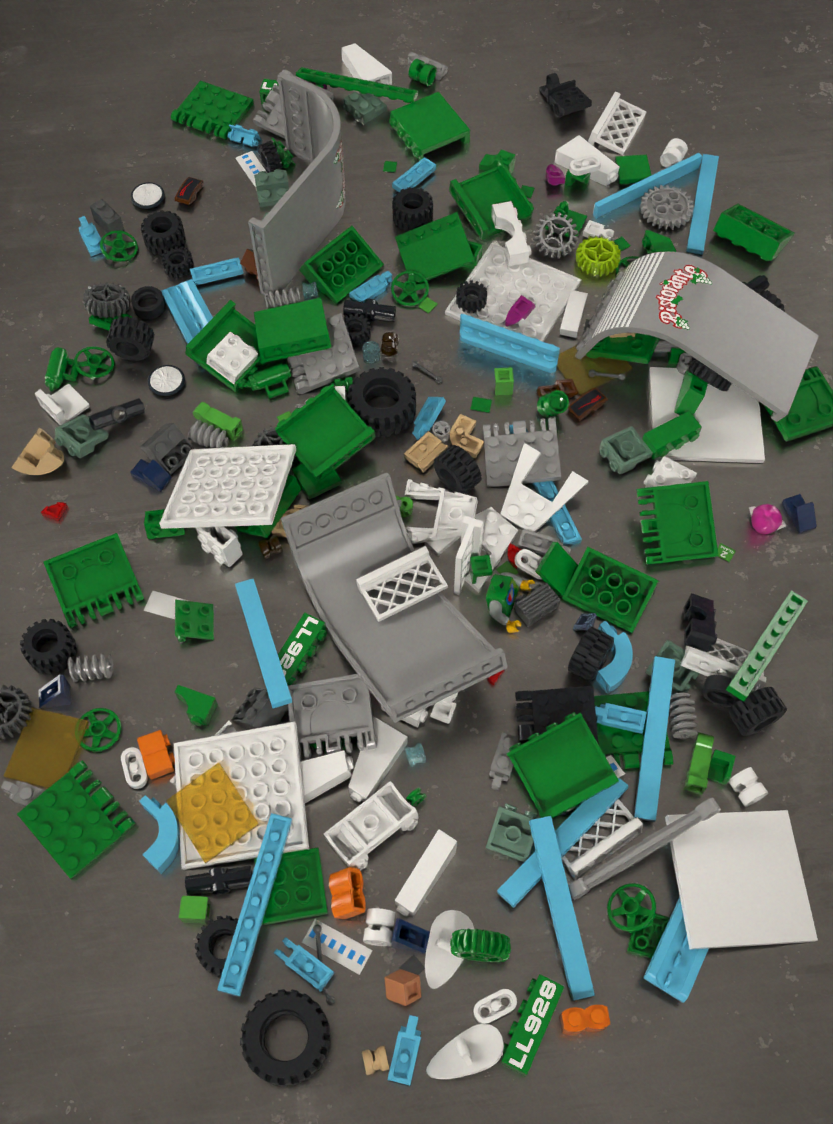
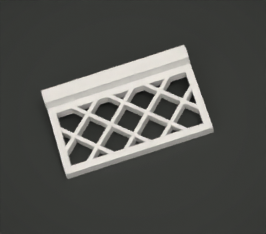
[588,91,646,155]
[454,516,484,595]
[356,546,448,622]
[681,638,766,693]
[554,799,643,880]

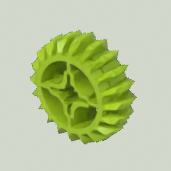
[575,235,621,277]

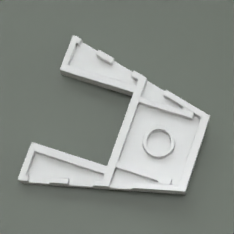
[500,443,588,532]
[404,479,478,544]
[425,507,518,593]

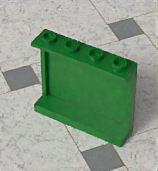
[389,92,471,160]
[449,159,534,241]
[254,298,332,363]
[185,300,266,392]
[275,383,376,483]
[506,712,619,819]

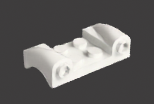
[324,781,419,871]

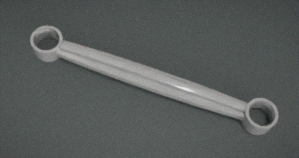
[568,798,721,901]

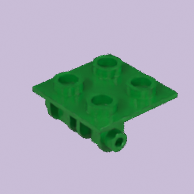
[545,201,587,237]
[175,599,214,642]

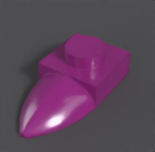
[546,164,565,185]
[505,295,536,327]

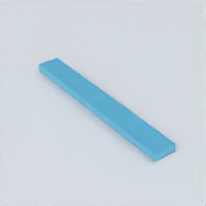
[593,153,702,218]
[686,154,719,255]
[509,425,582,547]
[235,578,292,708]
[634,656,675,822]
[497,778,628,908]
[217,813,292,997]
[529,816,595,1001]

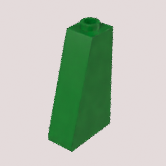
[235,475,301,538]

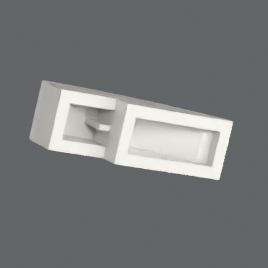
[560,290,588,338]

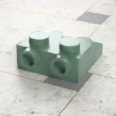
[343,91,387,125]
[254,169,289,207]
[55,414,109,458]
[599,426,653,474]
[645,640,700,694]
[486,803,538,862]

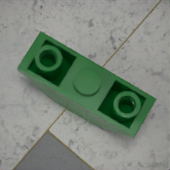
[642,230,676,254]
[674,370,708,415]

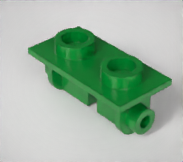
[271,137,296,168]

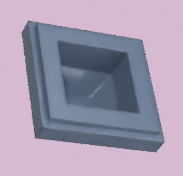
[573,613,597,630]

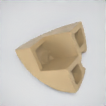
[11,427,64,475]

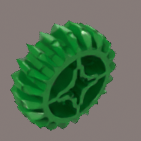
[450,928,511,963]

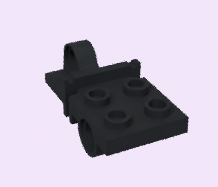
[539,73,592,117]

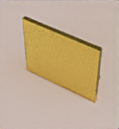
[557,345,632,396]
[4,708,89,788]
[166,762,259,863]

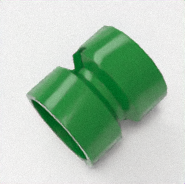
[408,59,437,86]
[537,390,569,418]

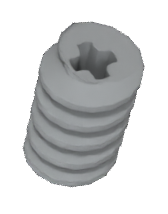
[264,287,301,309]
[188,420,229,448]
[68,653,113,682]
[669,693,698,738]

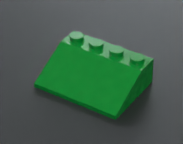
[713,203,795,261]
[395,212,475,284]
[299,225,384,304]
[562,546,660,633]

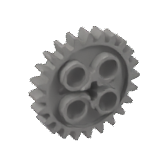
[640,185,694,230]

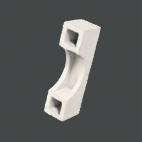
[491,201,531,266]

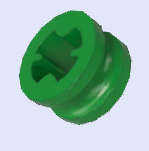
[406,787,427,807]

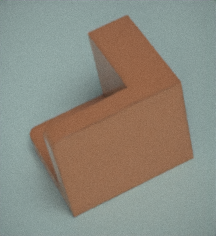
[385,969,421,1006]

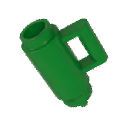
[45,347,79,391]
[243,363,291,399]

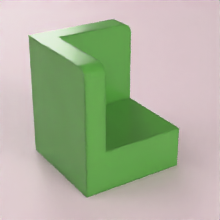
[494,367,514,395]
[179,896,211,924]

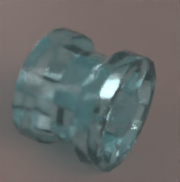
[302,282,317,300]
[362,341,380,363]
[404,743,426,767]

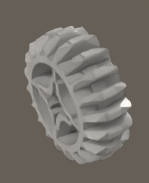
[533,212,578,258]

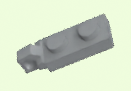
[408,52,448,80]
[517,529,571,556]
[489,732,521,791]
[1,781,45,807]

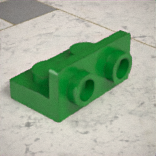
[144,509,185,539]

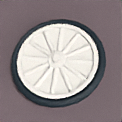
[131,182,165,209]
[148,365,185,396]

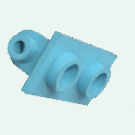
[227,124,262,147]

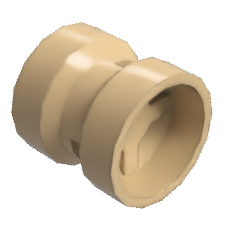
[362,1045,390,1075]

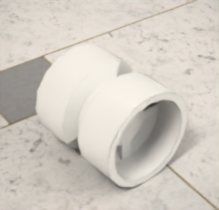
[660,138,688,168]
[728,767,768,807]
[363,908,395,946]

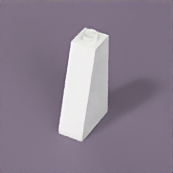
[341,43,392,85]
[555,135,619,186]
[348,716,408,803]
[300,750,354,803]
[395,830,457,917]

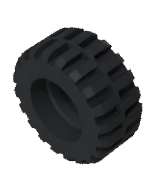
[347,367,416,437]
[240,989,331,1087]

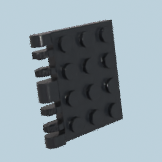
[515,686,599,745]

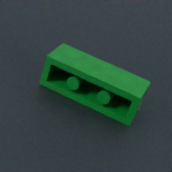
[642,411,702,460]

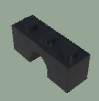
[684,593,717,652]

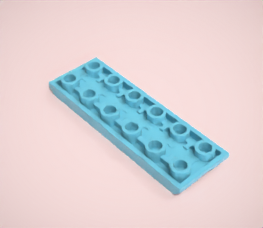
[161,279,213,366]
[459,313,560,373]
[643,897,709,1003]

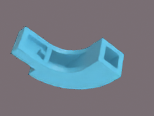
[596,621,633,694]
[139,795,180,874]

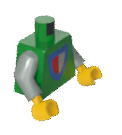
[486,572,535,633]

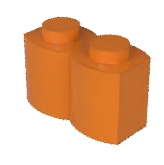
[137,730,175,780]
[329,867,366,919]
[559,1005,610,1035]

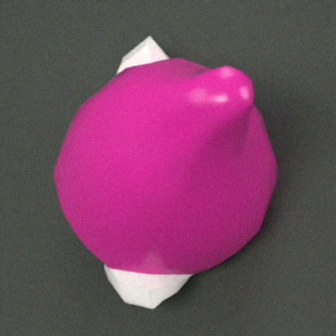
[749,504,786,535]

